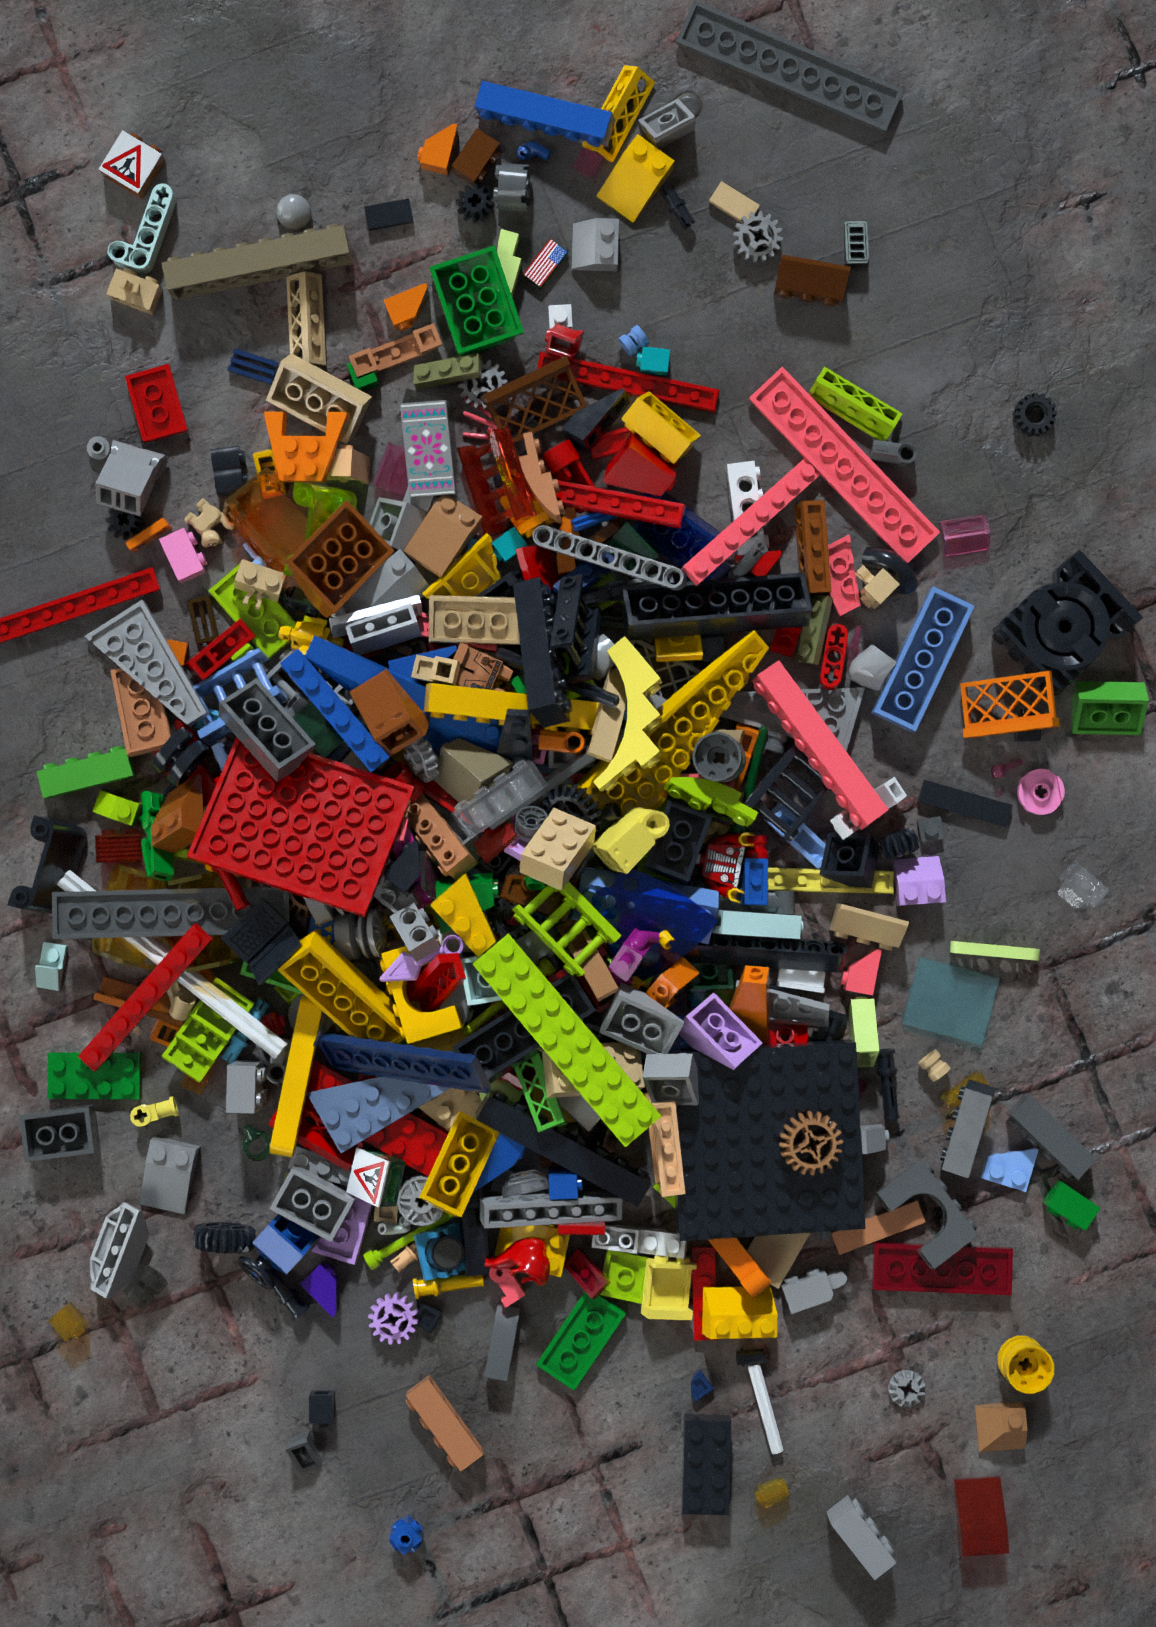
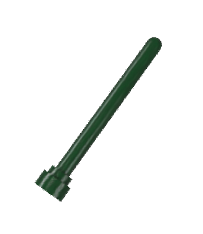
[731,726,768,834]

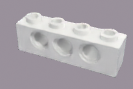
[726,461,769,555]

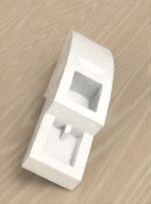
[592,1224,687,1259]

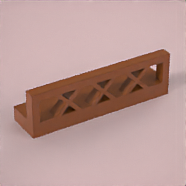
[794,500,832,595]
[93,976,186,1026]

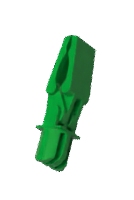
[138,791,174,882]

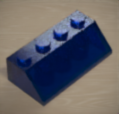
[631,492,725,580]

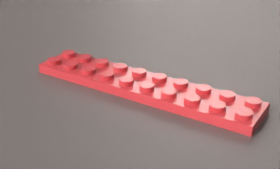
[748,367,940,563]

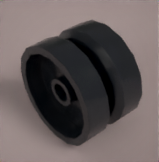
[151,727,210,787]

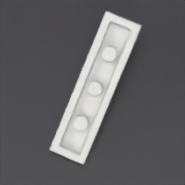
[329,595,422,638]

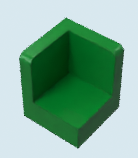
[346,362,379,392]

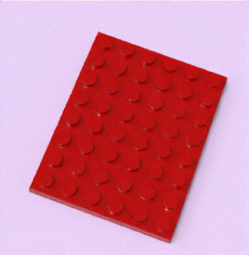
[187,737,415,917]

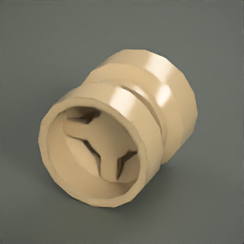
[918,1050,951,1082]

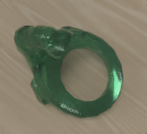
[242,1124,271,1161]

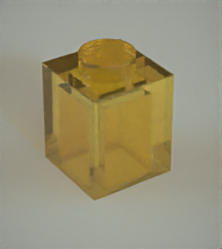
[48,1302,88,1342]

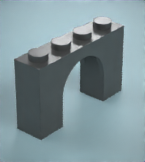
[874,1160,978,1269]

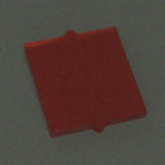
[474,820,518,863]

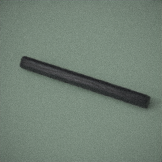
[495,648,620,708]

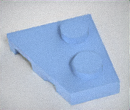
[980,1147,1039,1192]

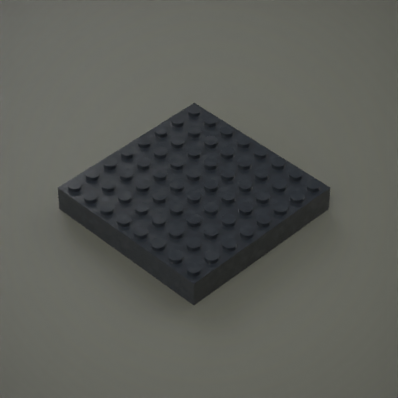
[668,1039,866,1241]

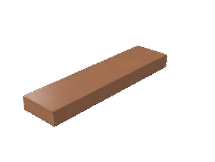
[831,1200,925,1255]

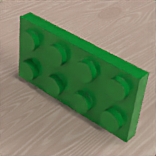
[47,1052,141,1099]
[536,1291,626,1391]

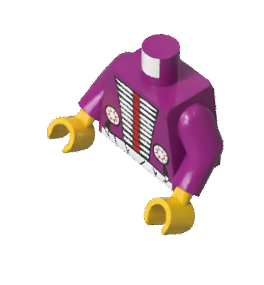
[608,928,675,989]

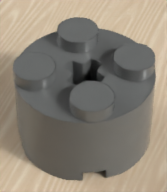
[493,163,532,212]

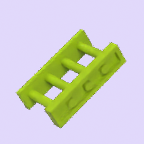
[512,881,622,977]

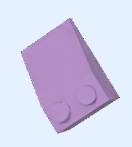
[679,993,762,1070]

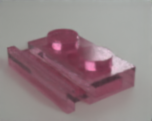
[372,442,408,497]

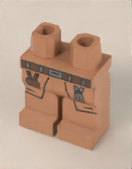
[453,642,514,692]

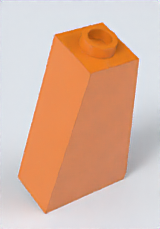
[729,966,770,1043]

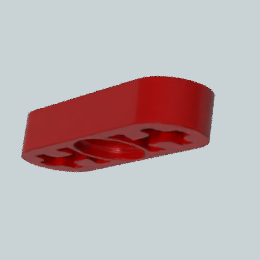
[820,624,848,690]

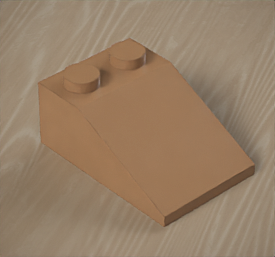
[403,494,483,578]

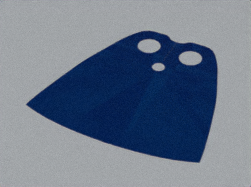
[592,869,718,981]

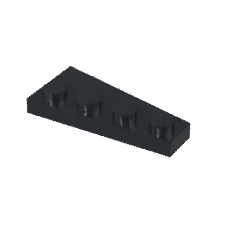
[496,709,536,786]

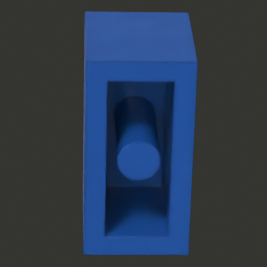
[549,1165,582,1200]

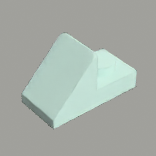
[35,942,68,991]

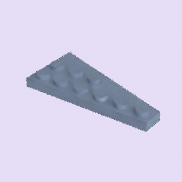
[307,1077,450,1153]

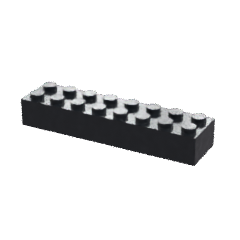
[620,572,813,641]

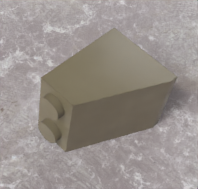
[434,738,513,813]

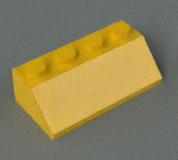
[419,1111,500,1217]

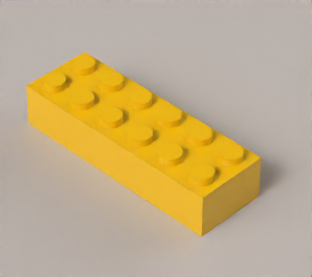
[277,930,403,1044]

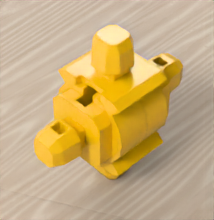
[279,616,344,661]

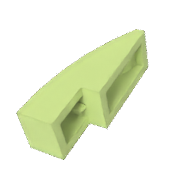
[497,229,522,297]

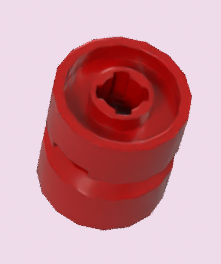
[382,762,424,804]

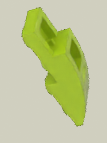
[663,777,758,827]

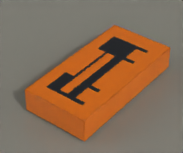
[125,518,172,553]

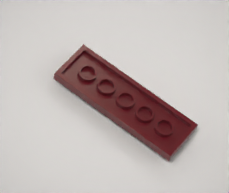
[872,1242,1013,1295]

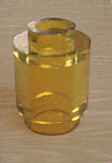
[754,1478,790,1508]

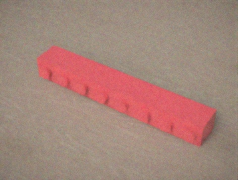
[752,660,889,830]

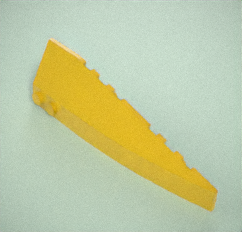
[576,631,769,823]

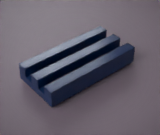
[227,348,279,385]

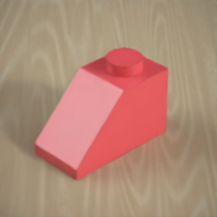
[841,948,882,995]

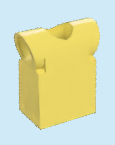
[591,806,670,874]

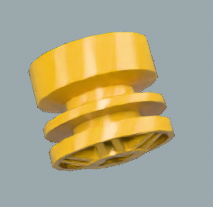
[997,1336,1054,1394]

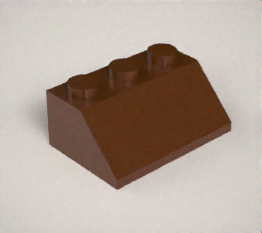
[774,254,851,307]

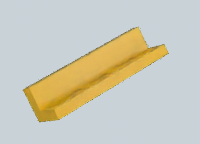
[582,65,655,162]

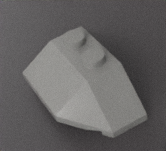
[90,1202,150,1299]

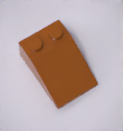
[151,774,203,854]

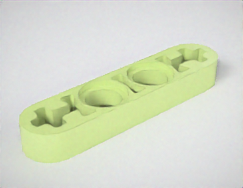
[950,941,1040,961]

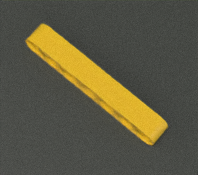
[269,995,323,1158]

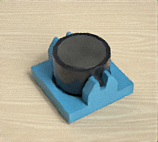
[413,1223,465,1281]

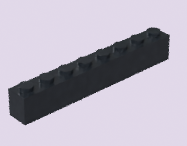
[475,1090,652,1207]

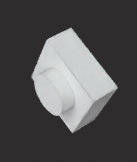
[548,304,573,329]

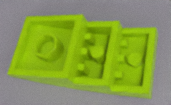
[162,977,255,1083]

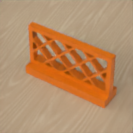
[960,671,1060,738]

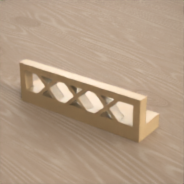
[286,271,326,367]

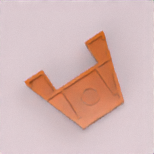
[264,412,350,483]

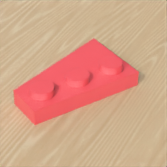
[827,534,861,617]

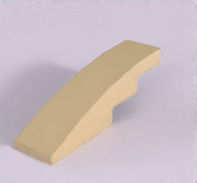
[587,672,627,762]

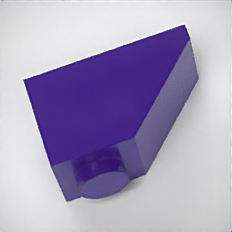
[300,1261,338,1317]

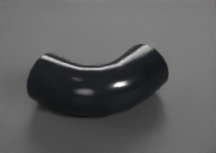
[862,547,919,594]

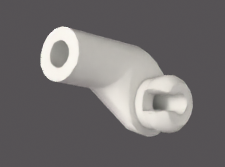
[378,1216,411,1235]

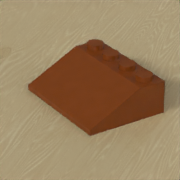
[285,500,394,618]

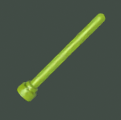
[363,1212,456,1270]

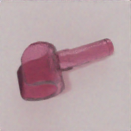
[846,625,862,657]
[991,759,1022,778]

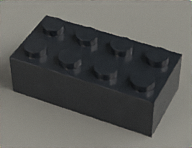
[681,1414,731,1515]

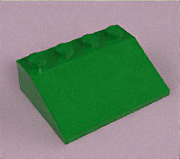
[429,245,524,357]

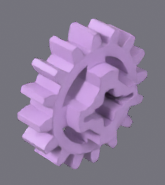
[368,1293,419,1345]

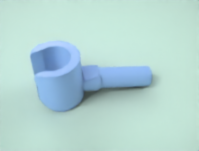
[243,542,266,567]

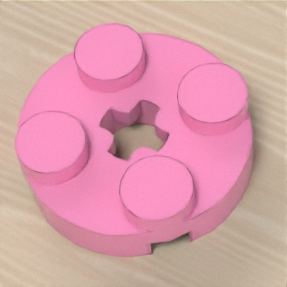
[1017,769,1065,815]

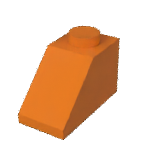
[417,124,459,175]
[383,283,429,331]

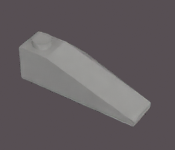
[343,549,429,614]

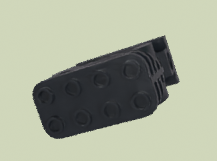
[992,549,1143,696]

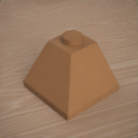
[974,1401,1027,1452]

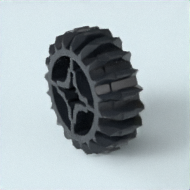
[541,783,603,834]
[193,1222,256,1254]

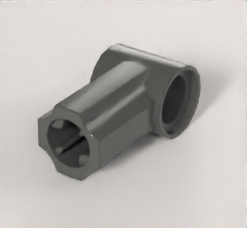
[870,440,917,467]
[749,891,795,914]

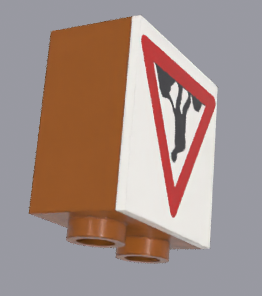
[99,130,166,200]

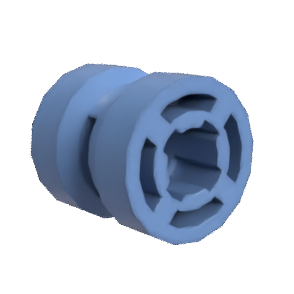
[618,325,650,357]

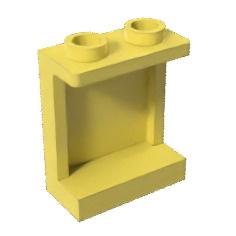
[641,1255,697,1320]

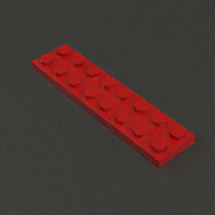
[305,1059,448,1177]

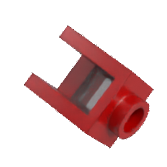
[545,324,584,360]

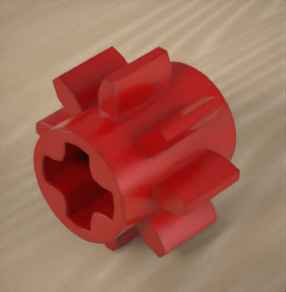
[260,1012,287,1036]

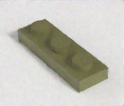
[414,353,482,389]
[795,594,833,665]

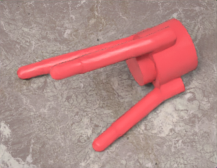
[462,397,509,442]

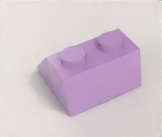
[893,856,946,906]

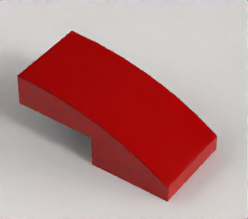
[770,627,802,657]

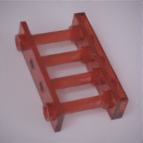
[457,428,537,535]

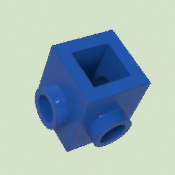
[389,1515,424,1555]

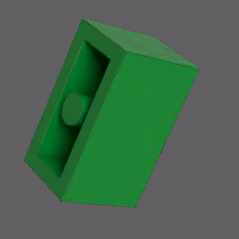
[1043,1179,1100,1231]

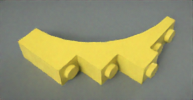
[594,636,662,792]

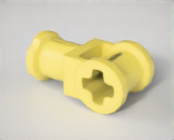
[130,1096,179,1127]

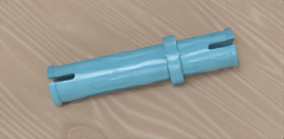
[221,998,270,1063]

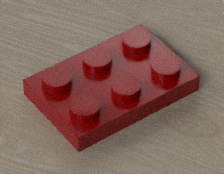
[125,364,188,443]

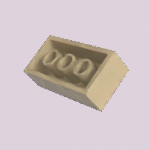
[266,353,372,444]
[542,1042,645,1098]

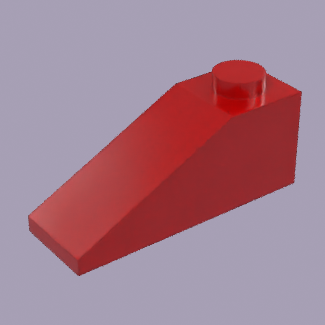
[184,618,255,682]

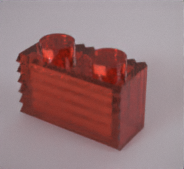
[95,829,145,863]

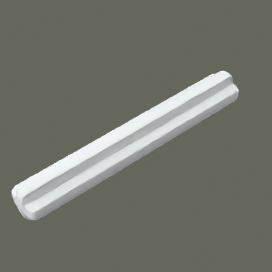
[748,1363,784,1454]

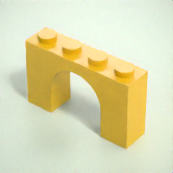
[380,938,464,1044]

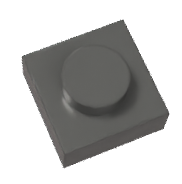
[917,816,944,842]

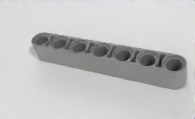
[533,525,687,591]

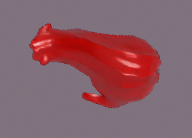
[484,1236,550,1286]

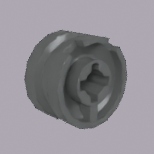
[514,806,548,842]

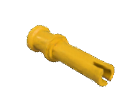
[413,1274,484,1299]

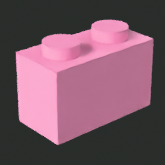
[159,528,208,583]

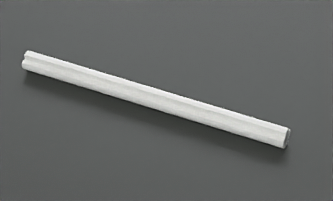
[57,870,287,1059]

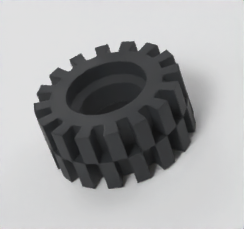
[1013,393,1057,437]
[488,899,534,940]

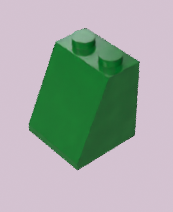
[435,873,499,933]

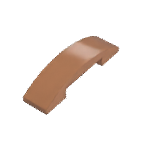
[348,323,442,378]

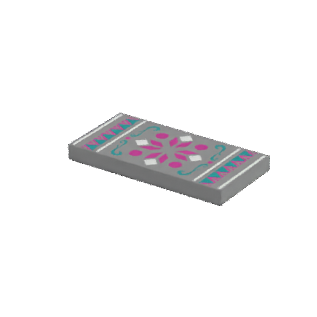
[400,400,456,497]

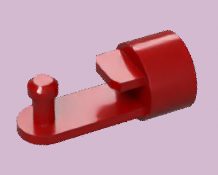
[540,439,595,514]

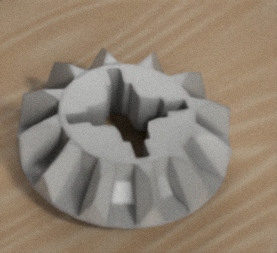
[888,1370,926,1408]

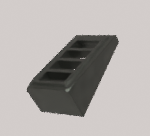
[844,221,869,268]

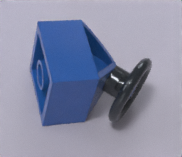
[238,1214,320,1290]

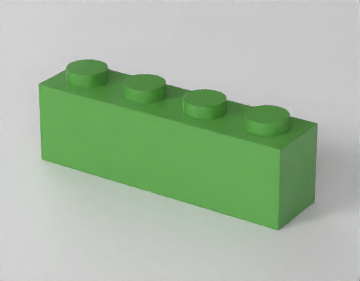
[36,746,137,799]

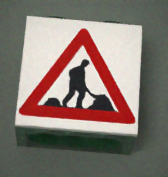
[346,1147,406,1207]

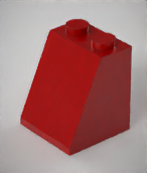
[603,432,678,496]

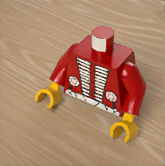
[695,832,755,904]

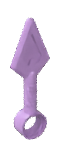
[380,934,465,982]

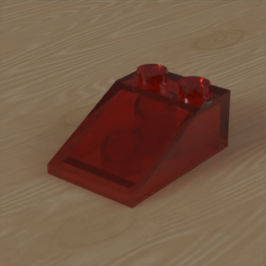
[954,1476,1009,1557]

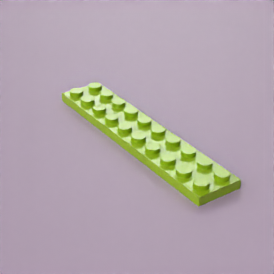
[472,933,662,1147]

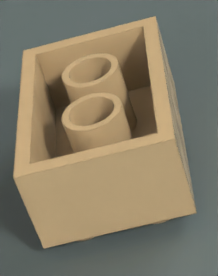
[520,808,596,891]

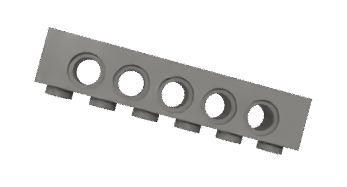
[480,1190,622,1228]

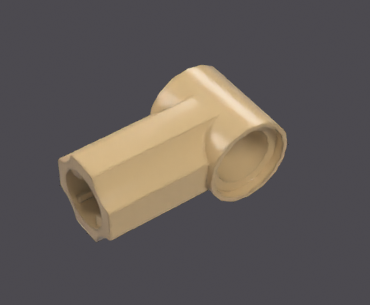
[167,981,196,1021]

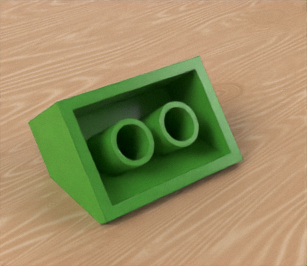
[1072,681,1149,735]

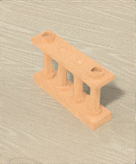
[645,1092,685,1197]

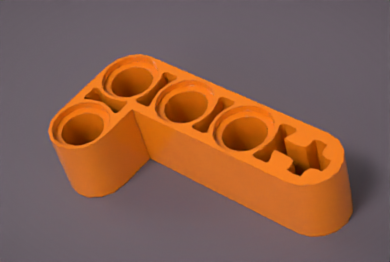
[708,1238,772,1299]

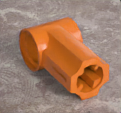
[539,730,586,754]

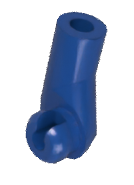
[517,141,552,161]

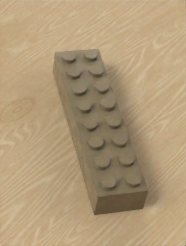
[162,224,353,301]

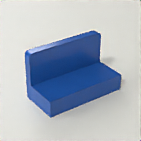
[740,858,768,906]

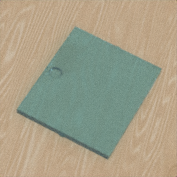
[902,957,1000,1045]

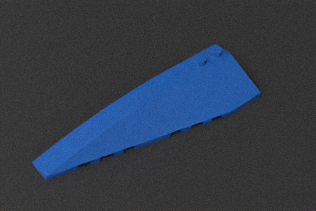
[305,635,503,758]

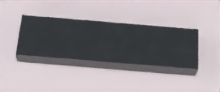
[917,780,1013,827]

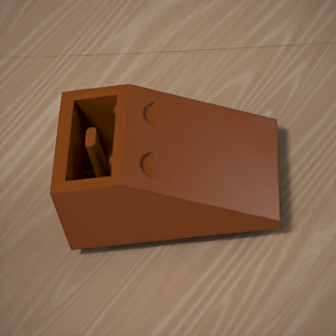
[350,669,430,757]

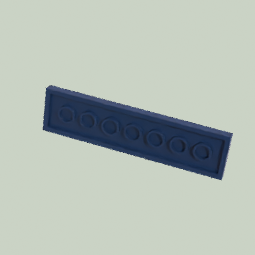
[315,1032,492,1094]

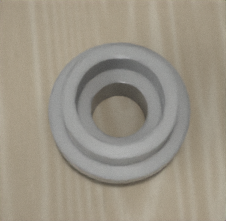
[87,436,110,460]

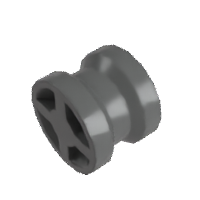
[764,731,789,754]

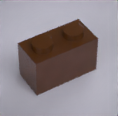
[451,128,501,186]

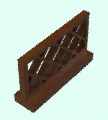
[481,356,587,446]

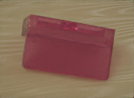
[939,514,990,557]

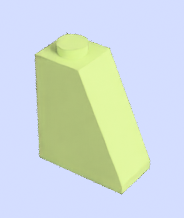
[848,996,879,1068]

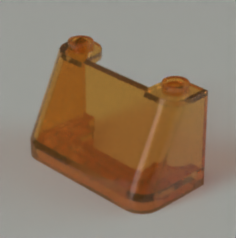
[223,466,323,578]

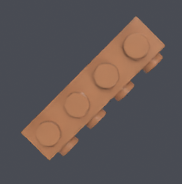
[405,793,478,881]
[406,1375,484,1472]

